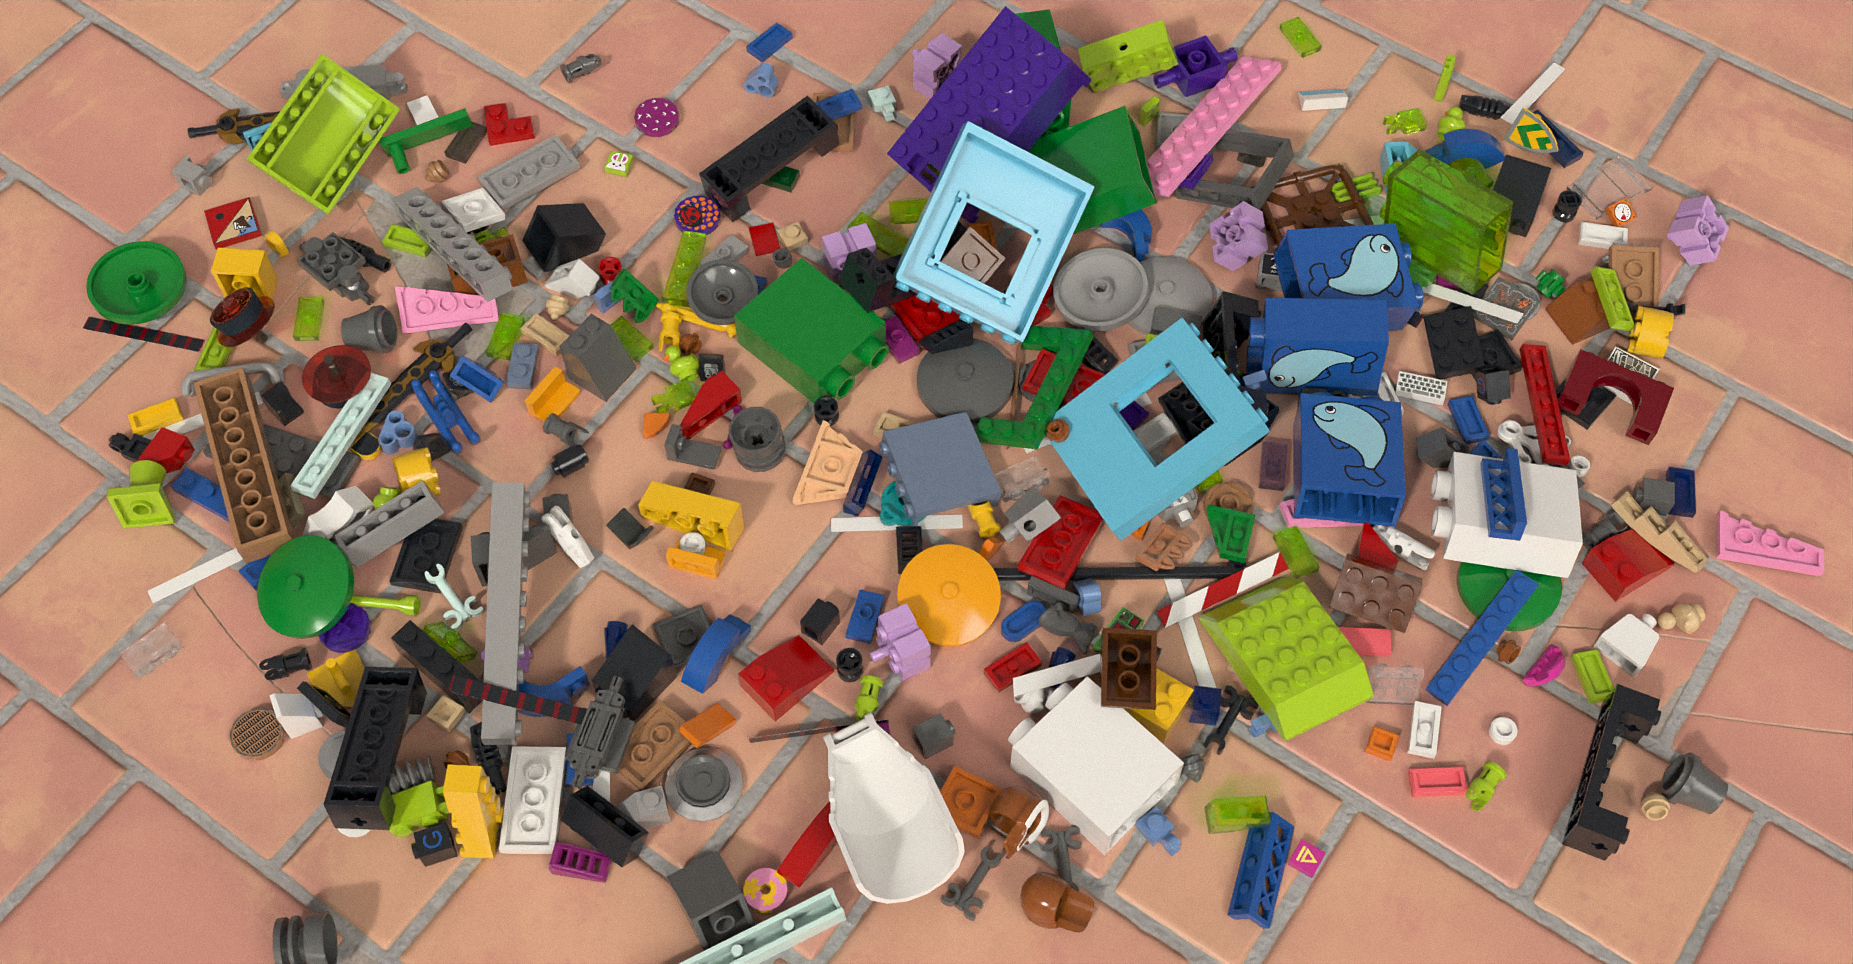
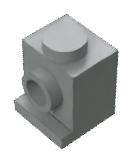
[171,155,212,196]

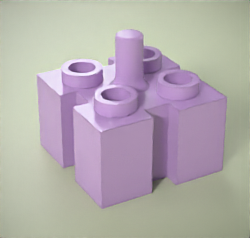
[912,33,962,99]
[1667,195,1729,265]
[1209,201,1268,271]
[822,223,876,285]
[870,603,931,681]

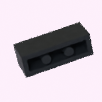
[561,785,649,867]

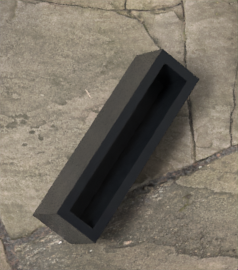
[391,620,483,714]

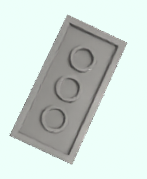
[477,134,581,211]

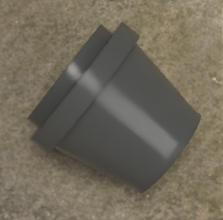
[341,305,397,354]
[1661,752,1728,814]

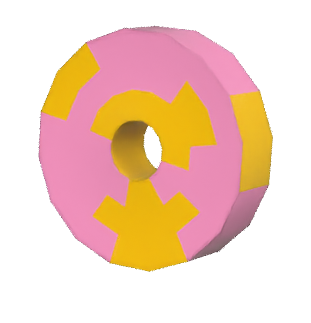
[743,868,788,914]

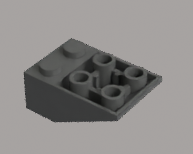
[471,525,557,587]

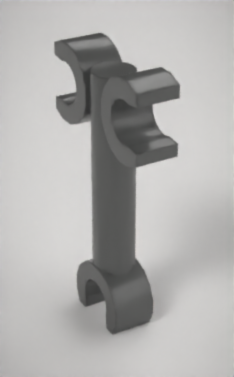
[1041,827,1082,900]
[941,846,1002,921]

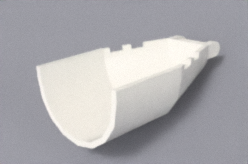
[823,712,965,904]

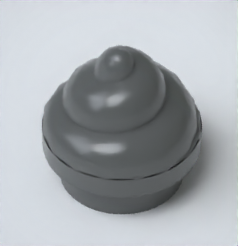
[1180,753,1205,783]

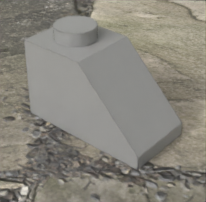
[616,785,671,829]

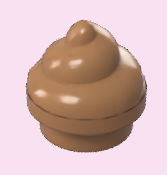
[425,160,450,183]

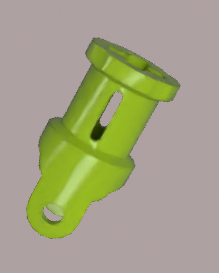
[855,675,884,722]
[1465,761,1507,811]

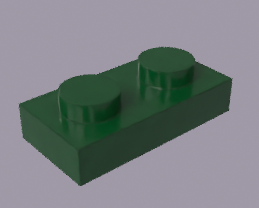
[762,166,800,193]

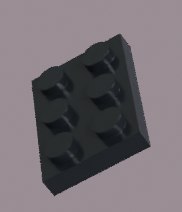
[1423,306,1485,380]

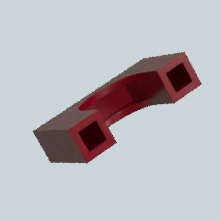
[1557,349,1674,445]

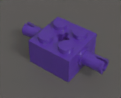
[1153,35,1238,98]

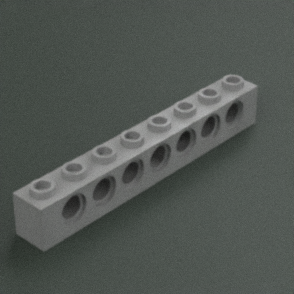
[393,187,513,302]

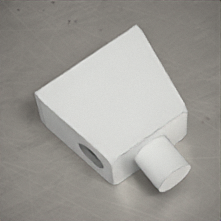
[1593,614,1660,678]

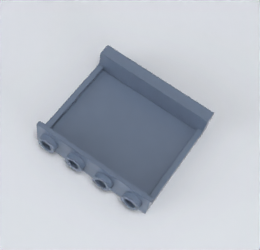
[879,412,1002,527]

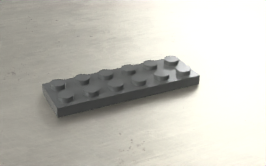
[203,424,361,499]

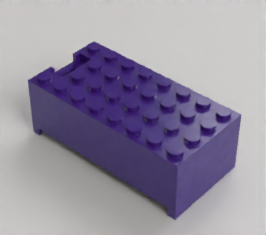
[887,6,1092,223]

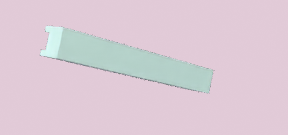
[679,887,847,964]

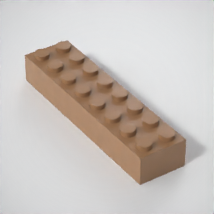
[193,367,294,563]

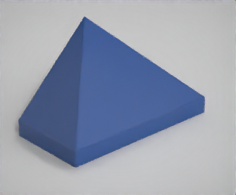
[450,356,504,402]

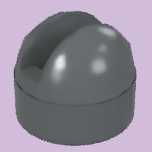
[772,248,792,269]

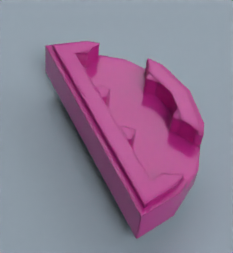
[1523,644,1566,686]

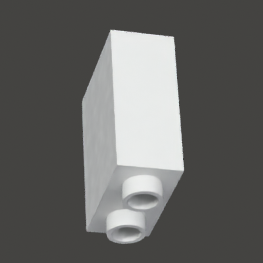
[1431,452,1583,578]
[1008,677,1184,856]

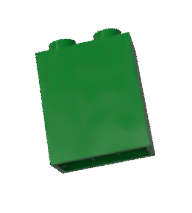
[1028,105,1157,234]
[734,258,889,403]

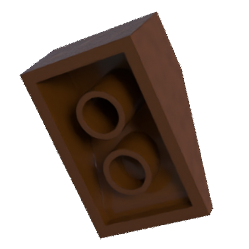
[1100,628,1157,710]

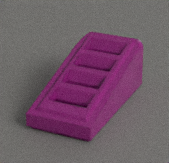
[549,842,611,883]

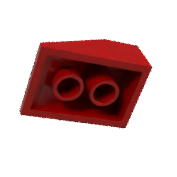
[1582,529,1674,602]
[738,635,834,722]

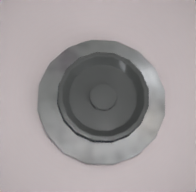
[665,747,743,822]

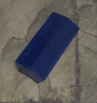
[843,449,883,516]

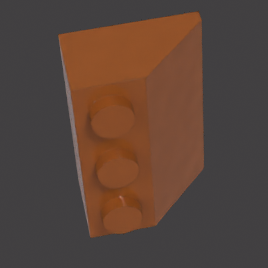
[447,234,528,295]

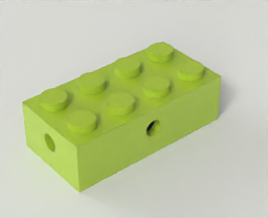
[1078,19,1179,93]

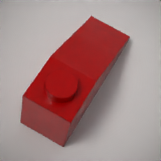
[680,371,742,440]

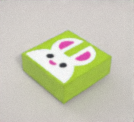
[604,151,634,177]

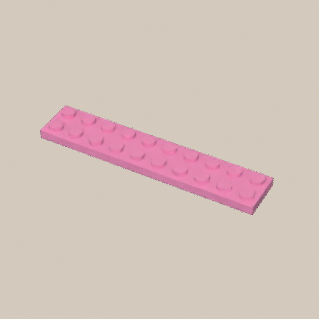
[1147,56,1281,197]

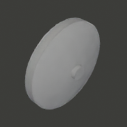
[1053,248,1149,332]
[1128,257,1213,335]

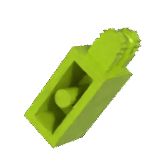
[387,781,449,837]

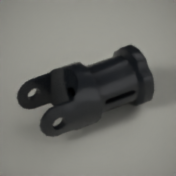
[259,648,312,681]

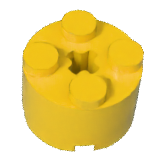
[1627,306,1674,359]
[392,447,441,496]

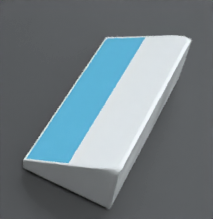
[1298,89,1348,111]

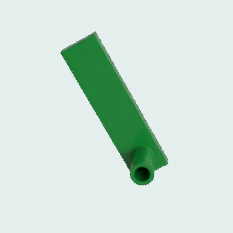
[380,108,473,174]

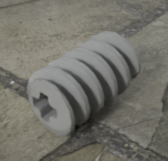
[388,755,436,795]

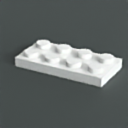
[499,746,567,854]

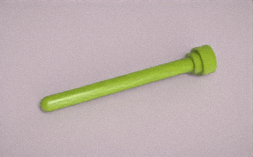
[350,595,421,617]

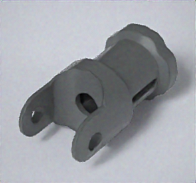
[560,54,602,83]
[543,413,589,447]
[1582,512,1627,550]

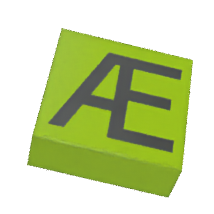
[1138,96,1161,127]

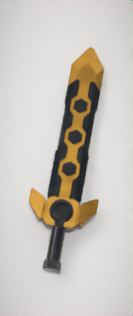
[188,108,280,145]
[355,322,473,439]

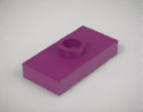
[885,316,920,364]

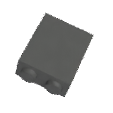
[560,314,637,402]
[667,850,755,951]

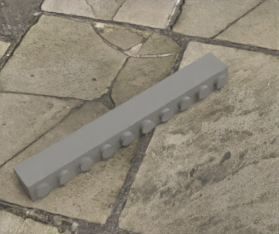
[481,483,530,745]

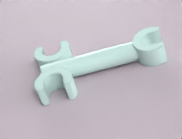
[424,564,484,632]

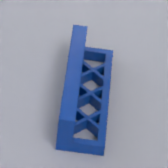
[1480,448,1527,541]
[1227,812,1294,929]

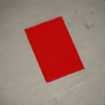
[748,223,780,256]

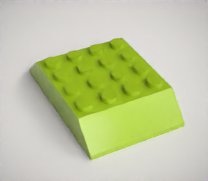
[246,54,400,215]
[1198,576,1374,742]

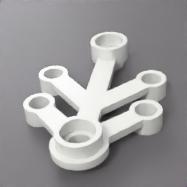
[1497,420,1590,478]

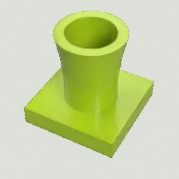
[106,460,176,529]

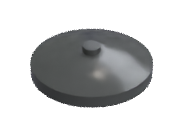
[917,338,1013,424]

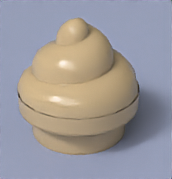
[545,295,569,320]
[1640,792,1670,821]

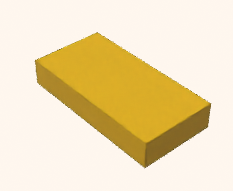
[127,397,184,436]

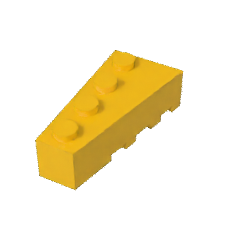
[638,481,745,552]
[443,765,504,859]

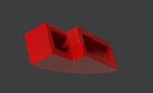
[777,802,837,888]

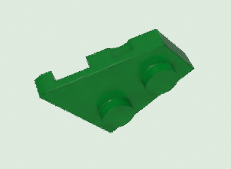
[1206,504,1255,563]

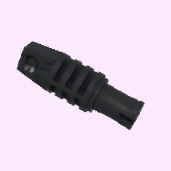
[1459,95,1511,120]
[339,236,391,273]
[470,722,507,795]

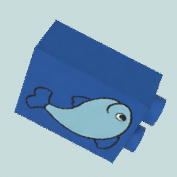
[1273,224,1423,331]
[1246,298,1389,396]
[1293,392,1406,527]

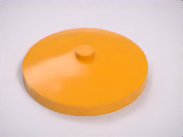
[897,544,1001,647]

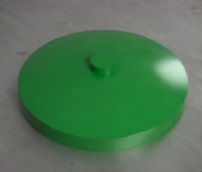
[86,241,187,325]
[257,535,354,639]
[1457,562,1562,631]

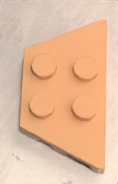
[793,420,863,505]

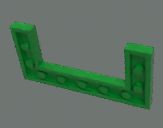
[974,325,1094,450]

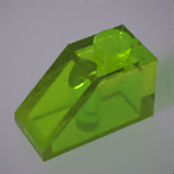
[1204,796,1271,834]

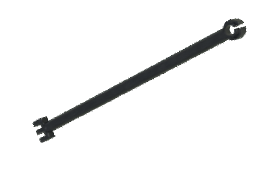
[993,560,1246,581]

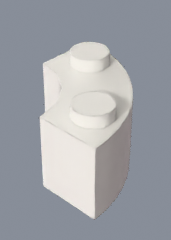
[302,486,374,545]

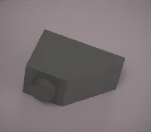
[1416,427,1470,468]

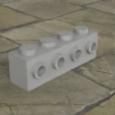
[334,480,445,568]

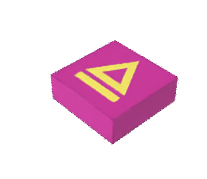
[1288,839,1326,878]

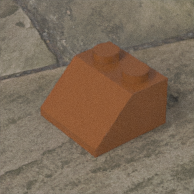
[1545,277,1610,345]

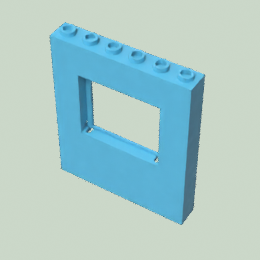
[893,121,1094,345]
[1045,318,1270,541]

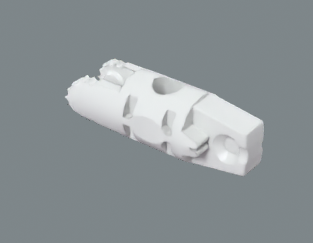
[541,505,594,568]
[1373,525,1435,570]

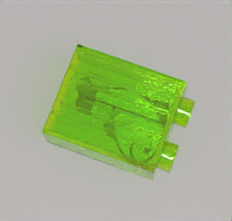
[1380,149,1513,295]

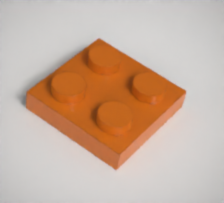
[940,765,1003,839]

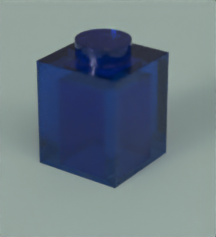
[1189,685,1222,726]

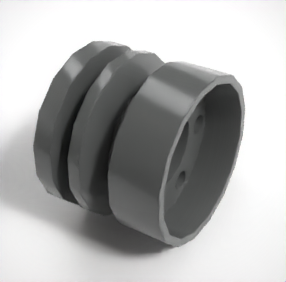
[729,407,786,472]
[273,911,338,964]

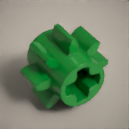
[1535,269,1566,298]

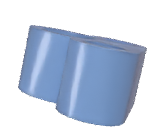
[743,63,779,97]
[378,411,418,455]
[1072,578,1101,616]

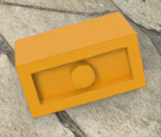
[524,366,581,422]
[666,539,726,579]

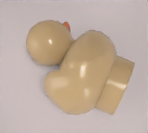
[1657,603,1705,634]

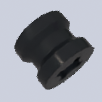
[814,396,839,426]

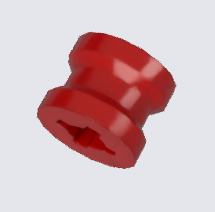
[598,257,622,285]

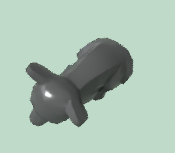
[1039,602,1097,654]

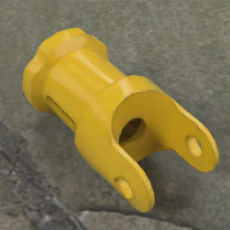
[659,312,682,352]
[968,500,1001,538]

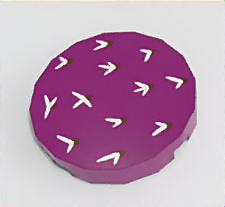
[634,98,679,137]

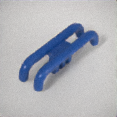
[411,370,480,454]

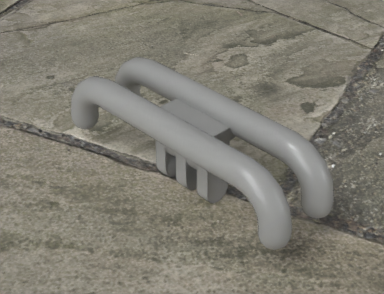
[181,362,285,397]

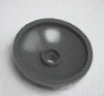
[686,259,758,325]

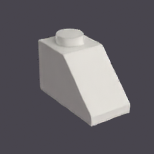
[544,259,600,299]
[269,693,324,739]

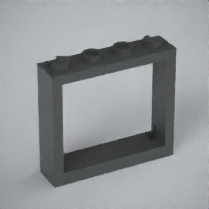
[1174,130,1294,210]

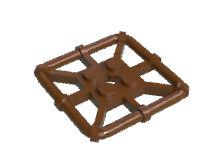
[1260,164,1374,248]

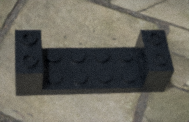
[699,95,840,222]
[839,221,966,313]
[1203,291,1269,427]
[323,667,427,830]
[1562,684,1661,861]

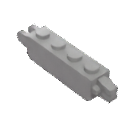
[280,65,408,100]

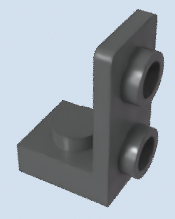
[664,424,722,469]

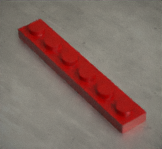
[1519,344,1570,466]

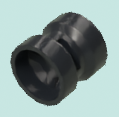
[1552,190,1582,223]
[836,648,863,682]

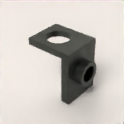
[606,508,654,549]

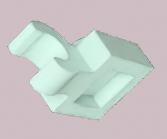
[868,85,896,122]

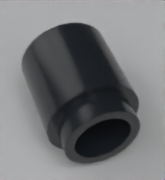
[550,445,589,478]

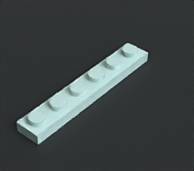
[290,371,391,499]

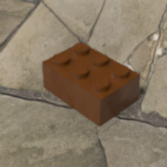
[1329,553,1422,633]

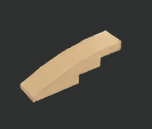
[1610,491,1709,573]

